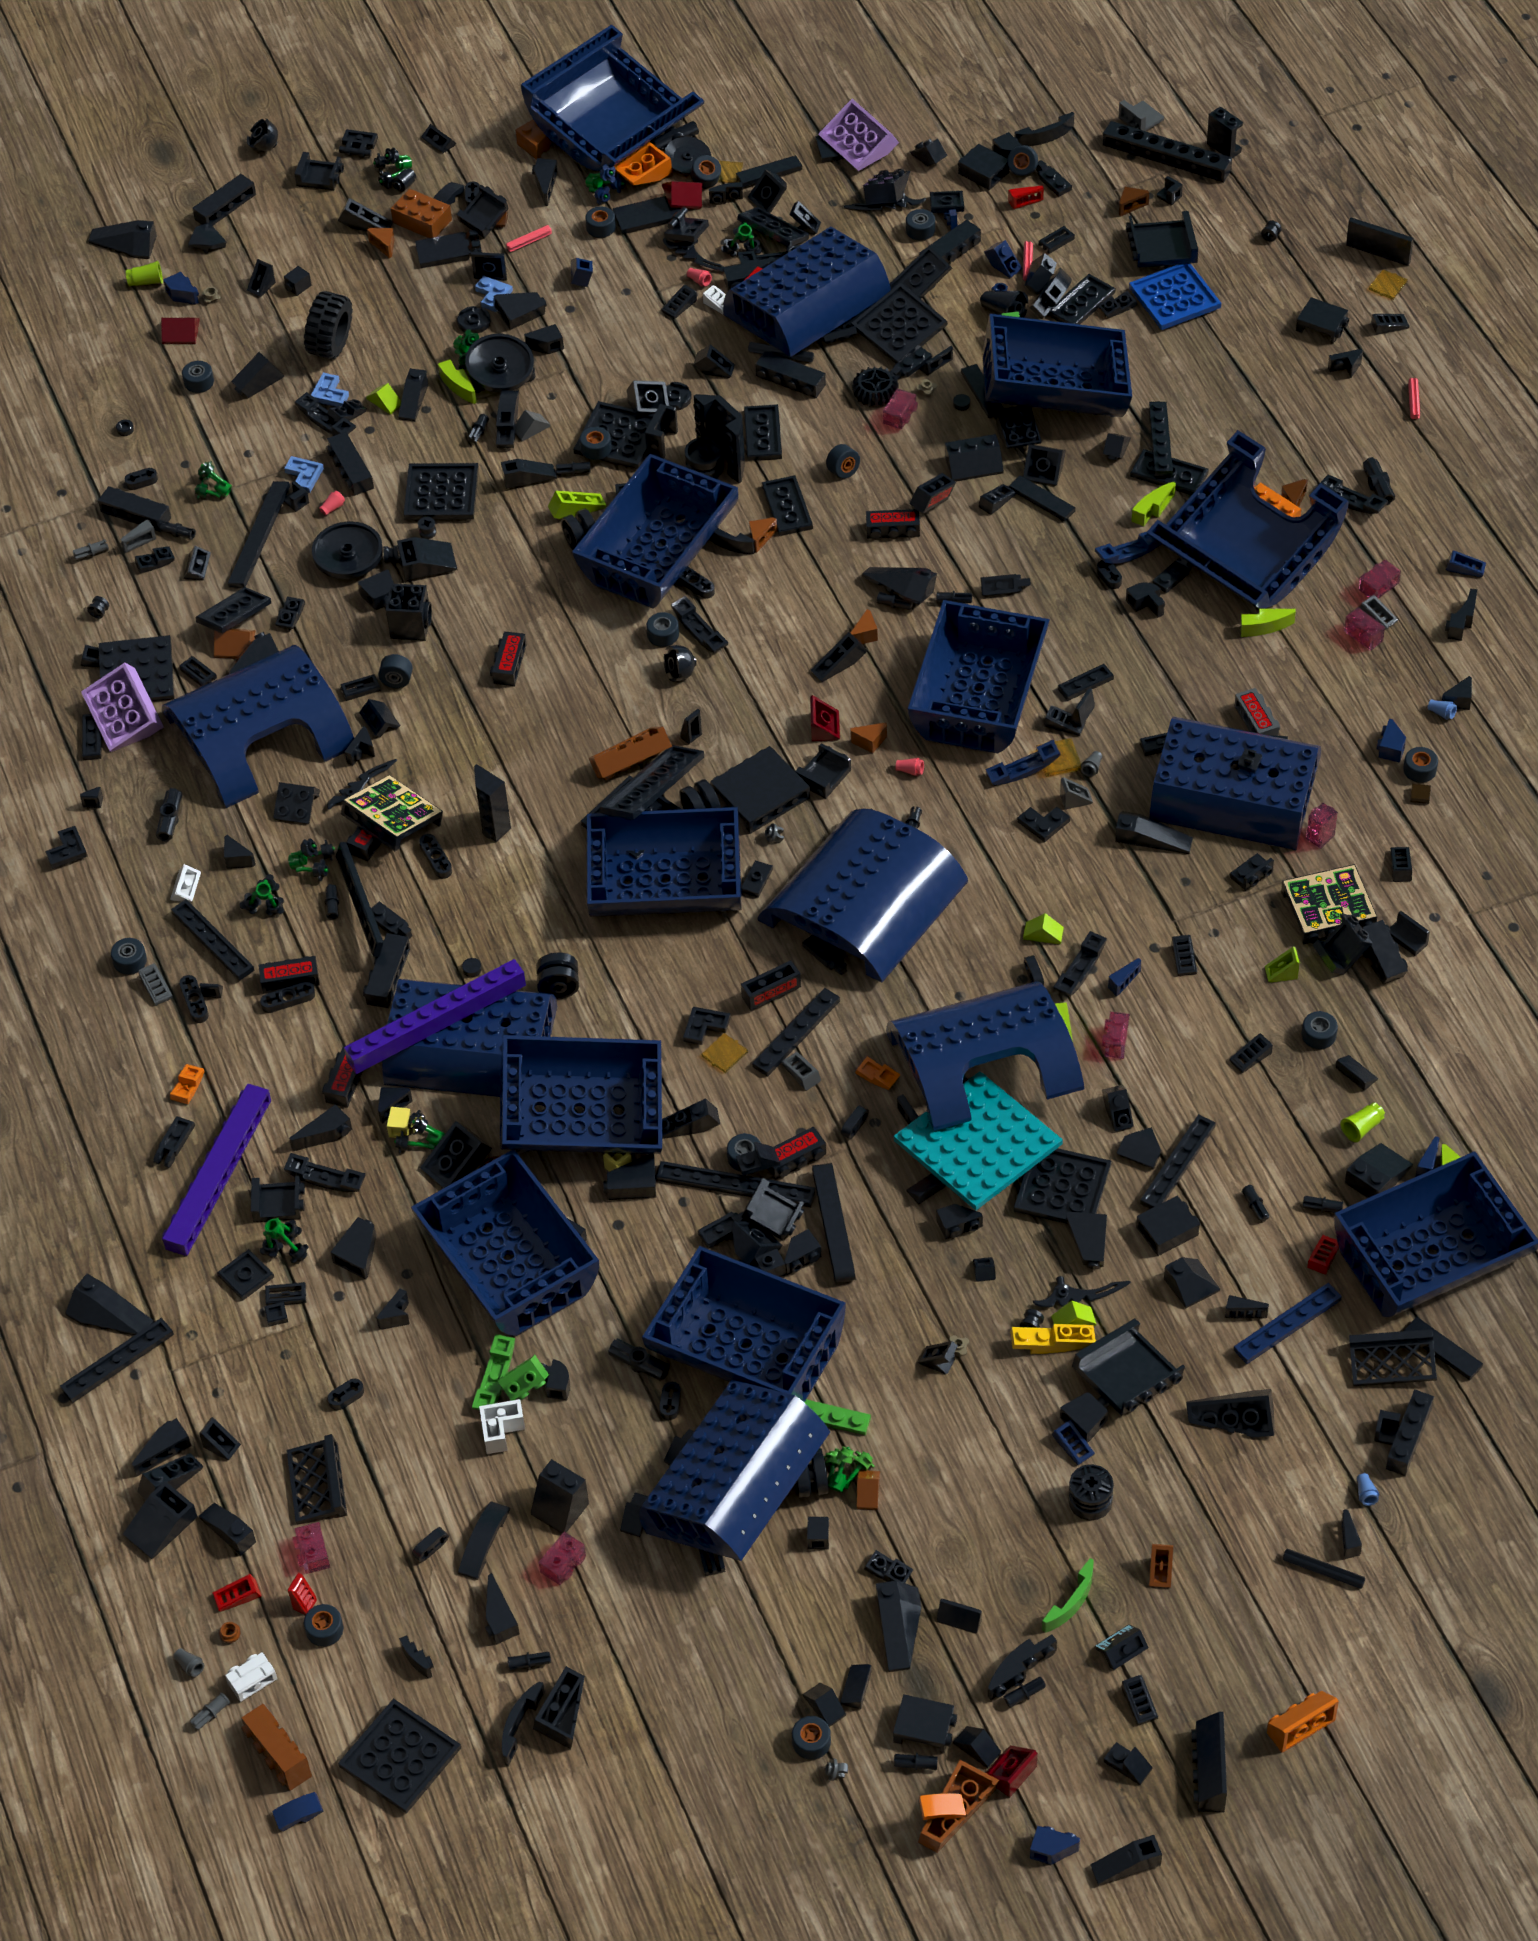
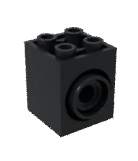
[386,584,432,641]

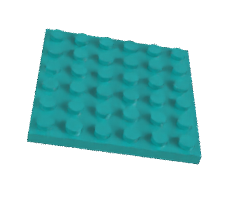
[894,1071,1063,1211]

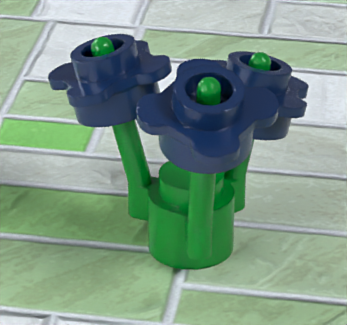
[585,164,625,205]

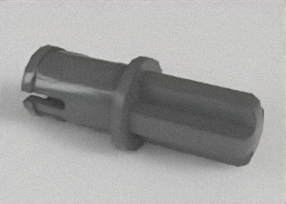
[73,539,109,560]
[190,1693,230,1730]

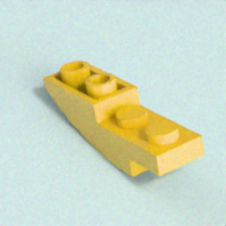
[1010,1324,1096,1354]

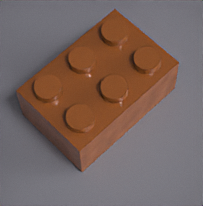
[391,188,452,238]

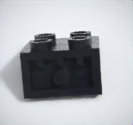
[273,782,320,824]

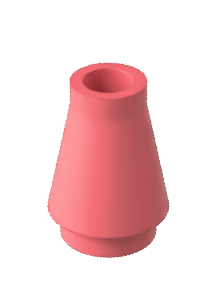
[687,268,712,287]
[319,491,345,516]
[896,758,924,776]

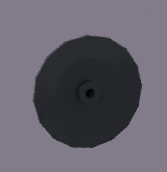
[665,136,711,174]

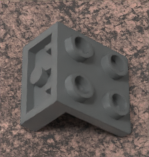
[1119,100,1164,131]

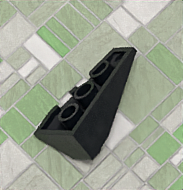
[65,1274,154,1335]
[1186,1389,1275,1438]

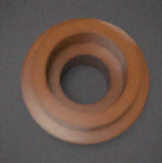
[219,1622,241,1643]

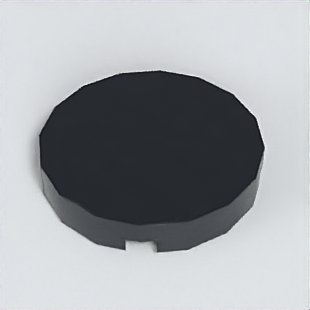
[457,306,491,333]
[666,382,692,411]

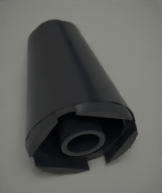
[980,291,1029,318]

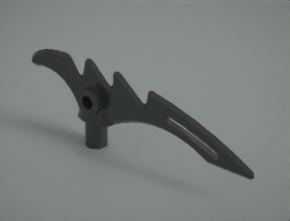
[843,193,926,210]
[663,238,724,271]
[327,759,397,809]
[1033,1276,1131,1307]

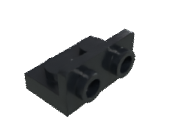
[1230,853,1274,891]

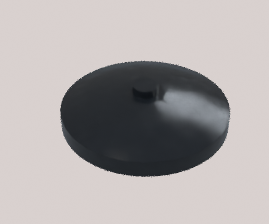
[465,334,534,392]
[312,521,383,579]

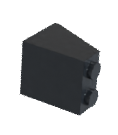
[530,1459,589,1535]

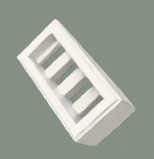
[703,285,726,314]

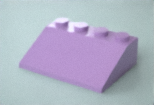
[818,99,899,171]
[81,663,164,752]

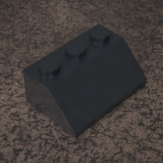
[945,434,1004,482]

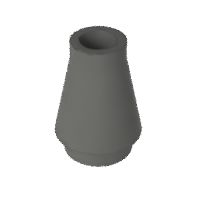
[1081,751,1103,777]
[173,1648,204,1677]

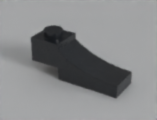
[1445,588,1478,641]

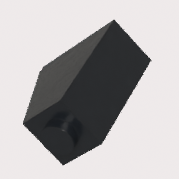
[493,292,547,330]
[231,352,284,398]
[603,1154,656,1200]
[1066,1212,1107,1269]
[331,1217,376,1280]

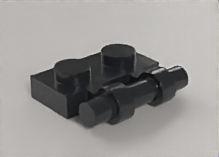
[339,129,378,157]

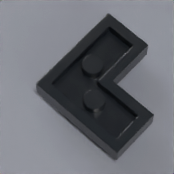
[1017,807,1070,842]
[45,826,88,869]
[683,1007,731,1045]

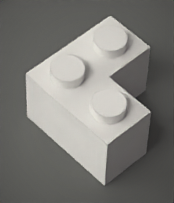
[479,1399,525,1454]

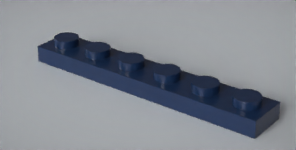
[1234,1283,1342,1364]

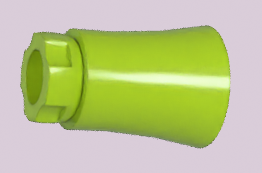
[126,261,163,286]
[1340,1102,1385,1143]

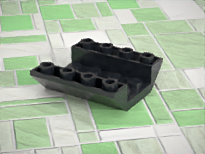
[693,394,745,483]

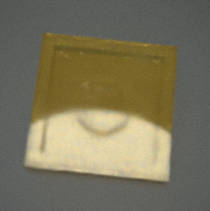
[1036,738,1081,777]

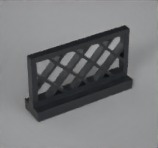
[1349,1329,1437,1386]
[287,1434,347,1525]

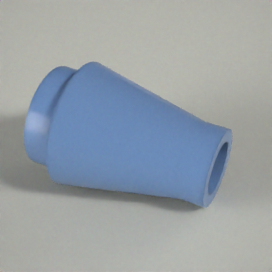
[1428,699,1457,720]
[1357,1473,1379,1506]

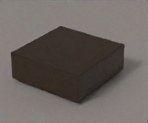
[1410,783,1431,804]

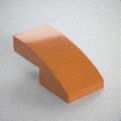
[855,1056,900,1090]
[170,1064,204,1104]
[919,1794,966,1820]

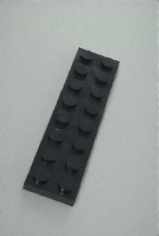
[600,745,704,820]

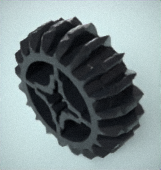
[852,366,899,407]

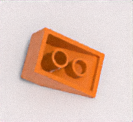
[614,142,672,185]

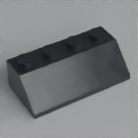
[474,764,511,842]
[1191,1712,1227,1812]

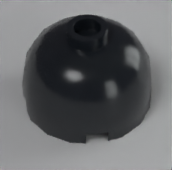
[246,118,278,152]
[664,645,696,682]

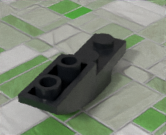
[1030,267,1072,319]
[496,391,519,448]
[988,1634,1057,1700]

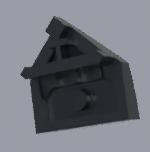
[188,223,227,254]
[1117,1127,1162,1169]

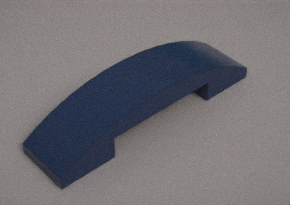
[1095,532,1161,564]
[985,740,1061,785]

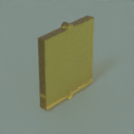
[718,161,743,183]
[1369,270,1408,300]
[702,1033,748,1073]

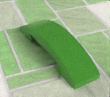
[472,1334,515,1410]
[1042,1558,1094,1633]

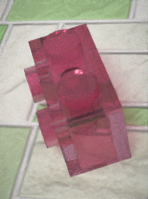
[883,388,918,429]
[1359,560,1401,599]
[1344,607,1385,650]
[1306,803,1338,849]
[1102,1012,1130,1059]
[292,1522,330,1574]
[538,1532,586,1585]

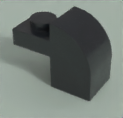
[1126,582,1165,618]
[541,1359,570,1401]

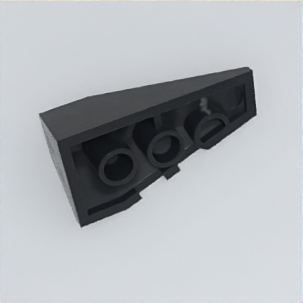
[88,220,157,259]
[862,567,937,605]
[1115,811,1193,854]
[876,1581,922,1672]

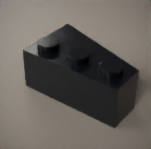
[1362,920,1408,984]
[533,1666,585,1749]

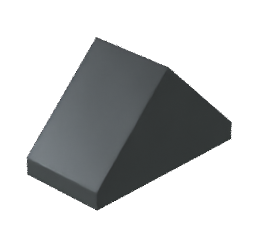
[515,410,550,442]
[1060,777,1093,810]

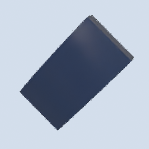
[272,1792,324,1832]

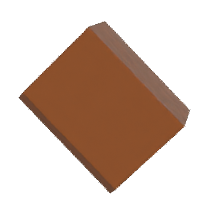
[214,629,256,659]

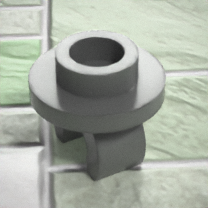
[765,823,784,843]
[825,1758,848,1781]

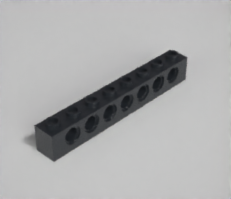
[1103,121,1232,183]

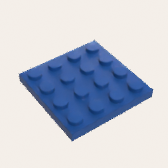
[1129,263,1221,330]

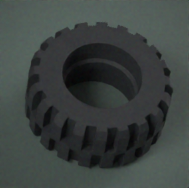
[304,291,353,360]

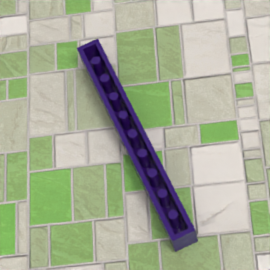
[344,959,526,1074]
[162,1084,271,1256]

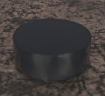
[953,394,970,411]
[116,419,134,436]
[462,958,482,977]

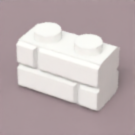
[225,1652,277,1702]

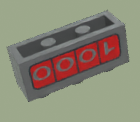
[1234,688,1280,736]

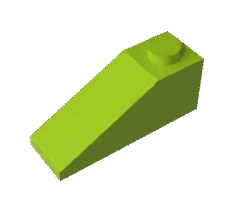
[548,491,607,519]

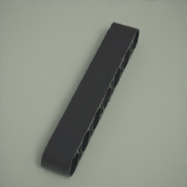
[812,1163,856,1283]

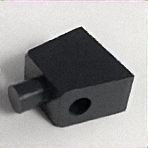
[358,569,394,610]
[1060,1393,1110,1443]

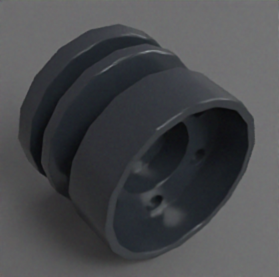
[1068,1464,1114,1521]

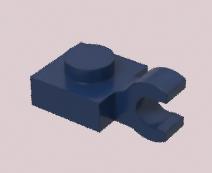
[944,209,958,230]

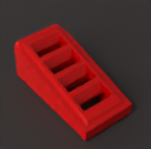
[1008,186,1044,209]
[1307,1235,1339,1275]
[288,1573,317,1615]
[212,1574,262,1612]

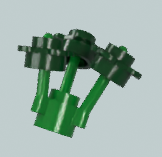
[453,330,479,370]
[195,461,232,500]

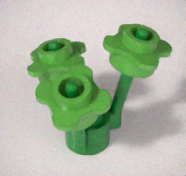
[824,1446,875,1493]

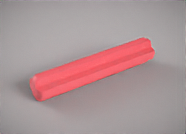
[506,225,552,252]
[1023,241,1033,281]
[1408,378,1420,419]

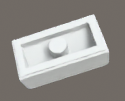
[170,864,201,903]

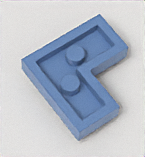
[475,276,513,312]
[311,373,349,407]
[284,456,324,493]

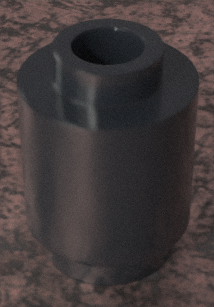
[392,168,416,192]

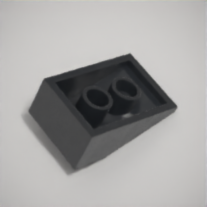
[420,1121,492,1188]
[1345,1143,1413,1198]

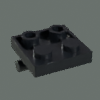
[664,207,709,243]

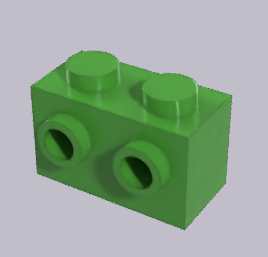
[498,1355,549,1401]

